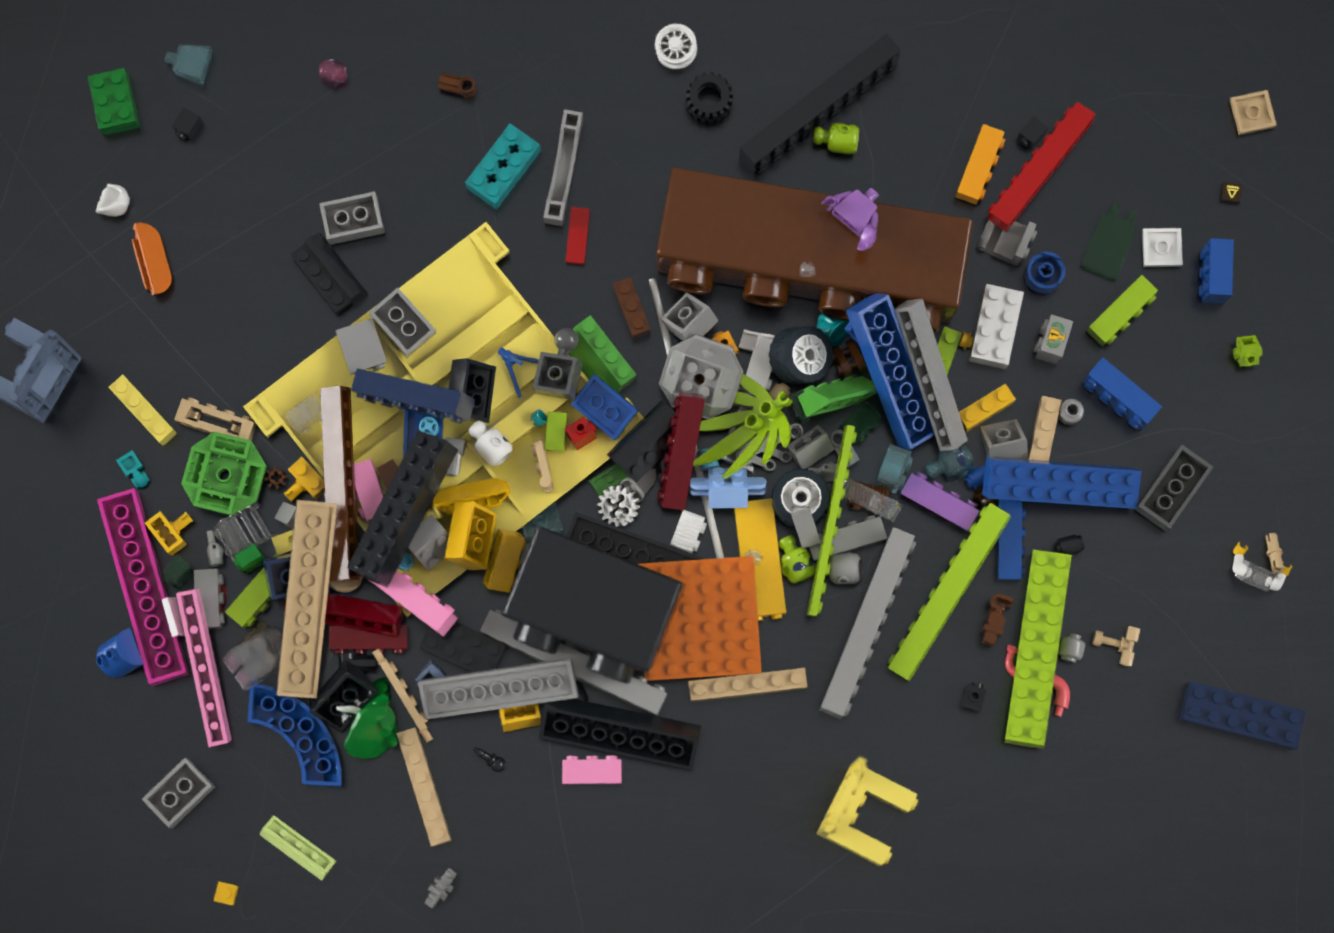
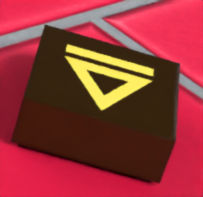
[1221,182,1243,204]

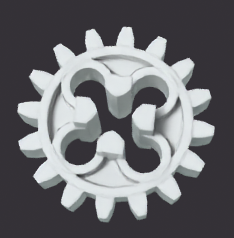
[597,485,640,527]

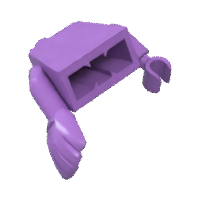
[822,188,879,251]

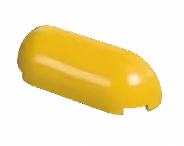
[433,478,510,516]

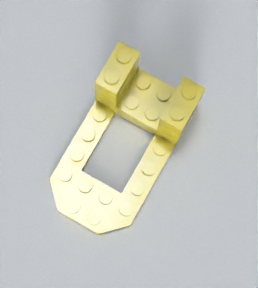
[816,757,918,866]

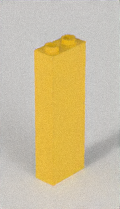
[734,498,786,621]

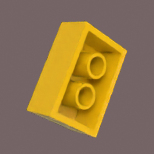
[445,501,497,570]

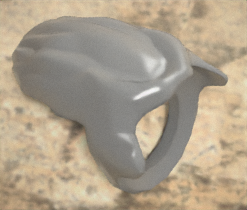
[620,468,657,504]

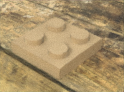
[1230,90,1277,135]

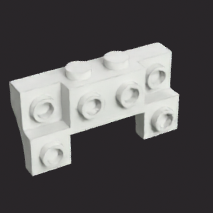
[733,329,775,409]

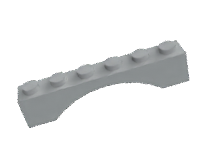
[543,109,583,227]

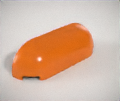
[132,223,172,295]

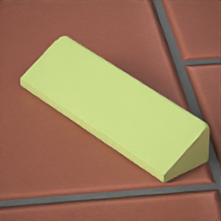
[260,815,336,880]

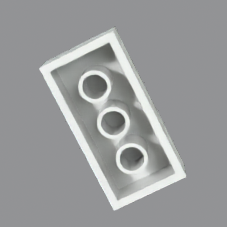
[969,284,1024,370]

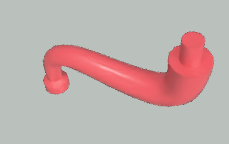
[1005,645,1070,717]

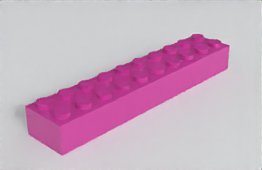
[97,488,191,686]

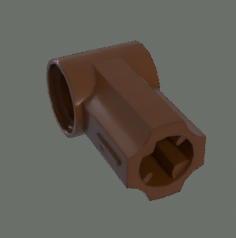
[438,73,477,98]

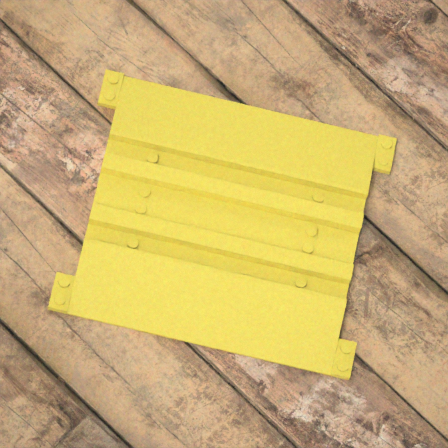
[243,222,643,617]

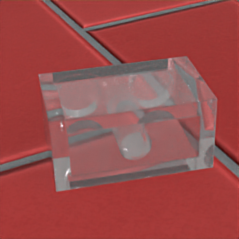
[283,393,321,435]

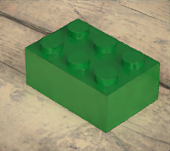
[88,68,140,136]

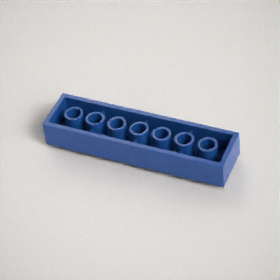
[846,293,935,450]
[982,456,1142,509]

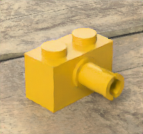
[283,457,325,502]
[145,511,193,556]
[499,704,541,732]

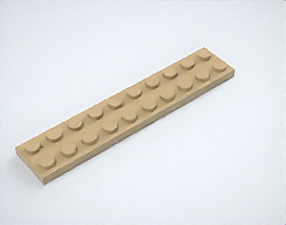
[277,500,337,698]

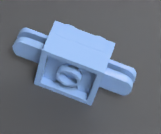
[689,467,767,508]

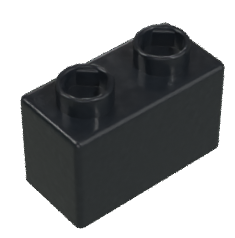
[503,527,686,684]

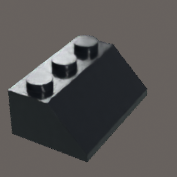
[449,358,496,423]
[309,660,378,733]

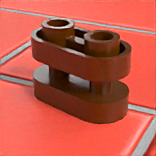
[832,339,866,378]

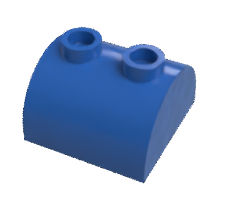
[96,628,143,678]

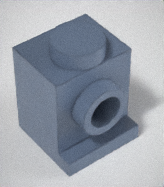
[415,659,445,688]

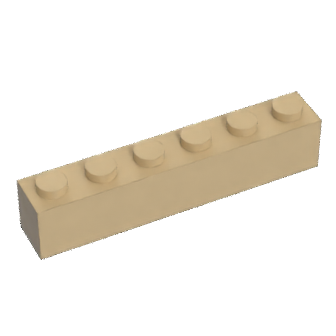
[688,668,807,702]
[396,728,452,847]

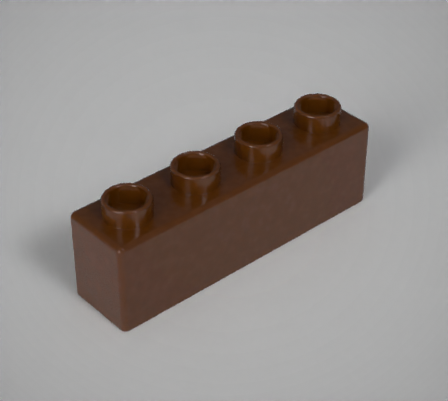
[656,168,974,333]

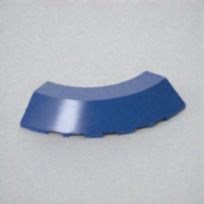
[247,683,342,786]

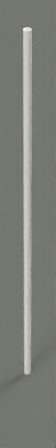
[649,278,724,558]

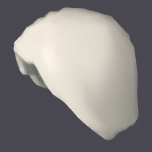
[96,184,130,217]

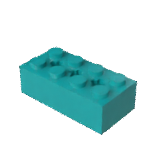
[465,124,541,210]

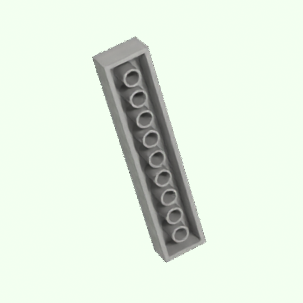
[819,527,916,719]
[480,609,667,716]

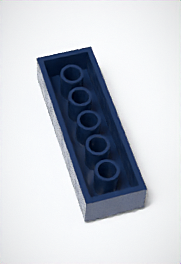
[351,369,475,424]
[1179,681,1306,750]

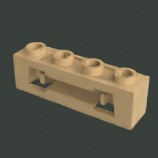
[174,397,257,441]

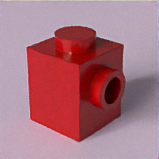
[564,417,597,450]

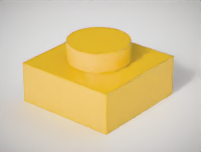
[214,882,239,906]

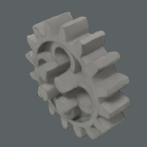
[425,868,457,909]

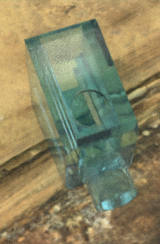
[165,44,212,85]

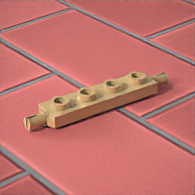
[372,649,433,743]

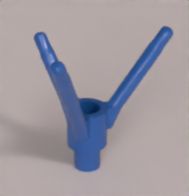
[498,347,539,398]

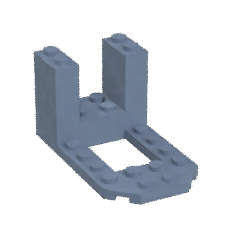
[0,318,82,423]

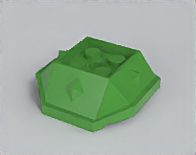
[181,432,267,516]

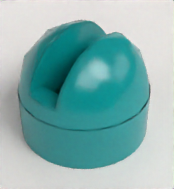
[530,409,547,426]

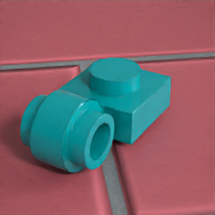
[116,450,150,488]

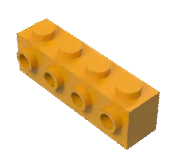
[955,124,1006,205]

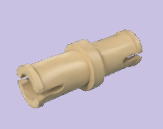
[1265,533,1284,573]

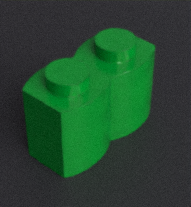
[233,543,266,574]

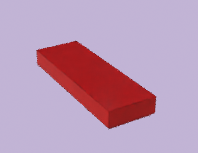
[565,207,590,265]

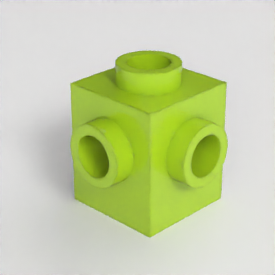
[1233,335,1262,367]

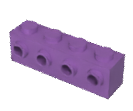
[901,471,980,531]

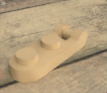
[531,439,554,493]

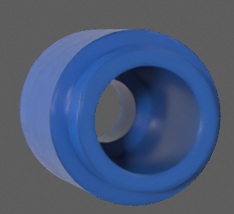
[965,465,985,490]

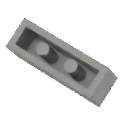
[194,569,225,629]

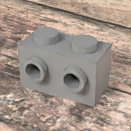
[787,425,835,469]

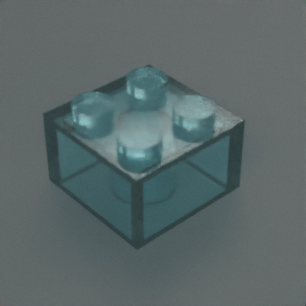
[875,444,913,494]

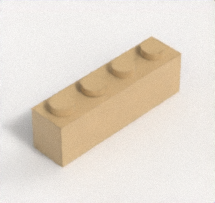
[1028,396,1062,461]

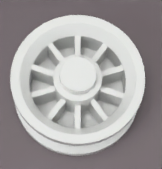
[655,24,697,69]

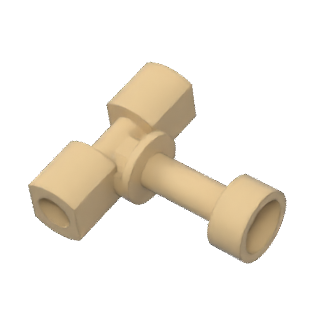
[1092,626,1140,667]

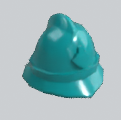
[816,314,849,347]

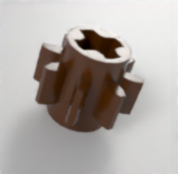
[263,466,288,491]

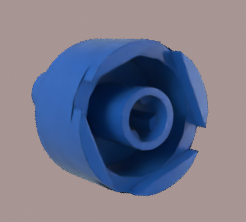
[1024,251,1066,294]

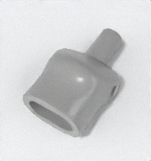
[808,461,837,482]
[206,530,225,567]

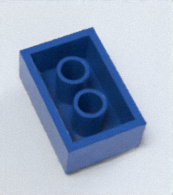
[1199,238,1234,304]

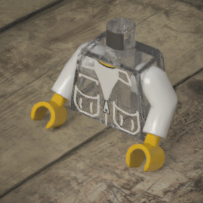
[1233,542,1292,592]

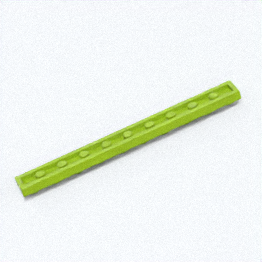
[806,425,857,617]

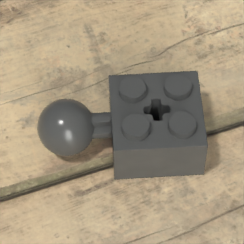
[532,328,583,400]

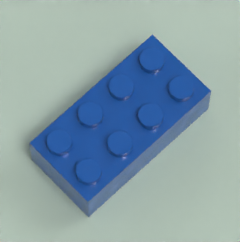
[1082,357,1163,430]

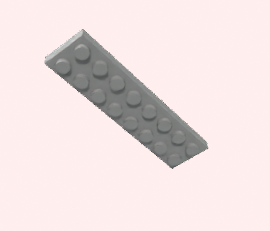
[418,658,579,720]

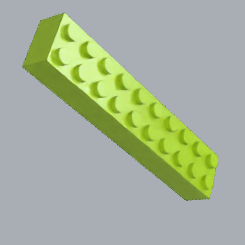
[1005,549,1072,749]

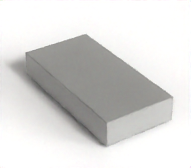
[791,507,821,548]

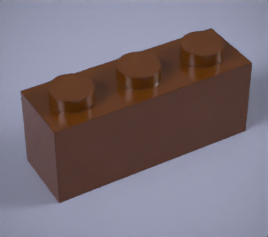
[613,277,651,340]

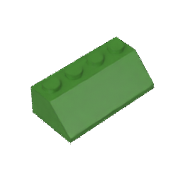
[569,315,637,393]
[798,375,877,417]

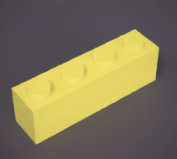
[109,375,177,446]

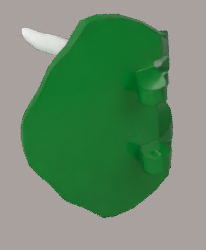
[336,677,398,759]

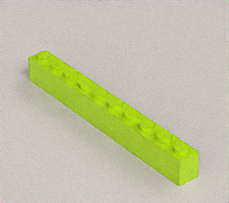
[888,503,1011,682]

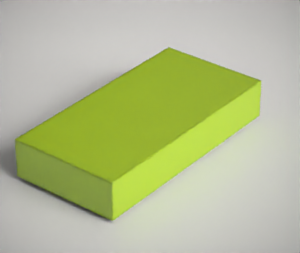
[545,412,568,452]

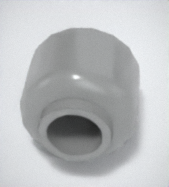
[1058,399,1084,425]
[1058,633,1085,663]

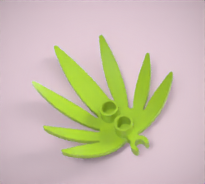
[693,374,793,479]

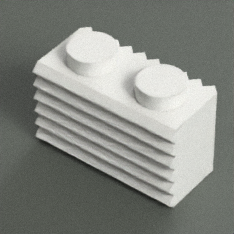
[670,510,707,554]

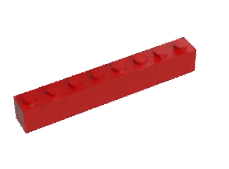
[988,102,1096,232]

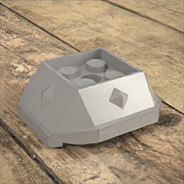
[659,334,743,419]

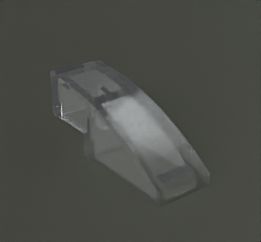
[843,478,902,523]

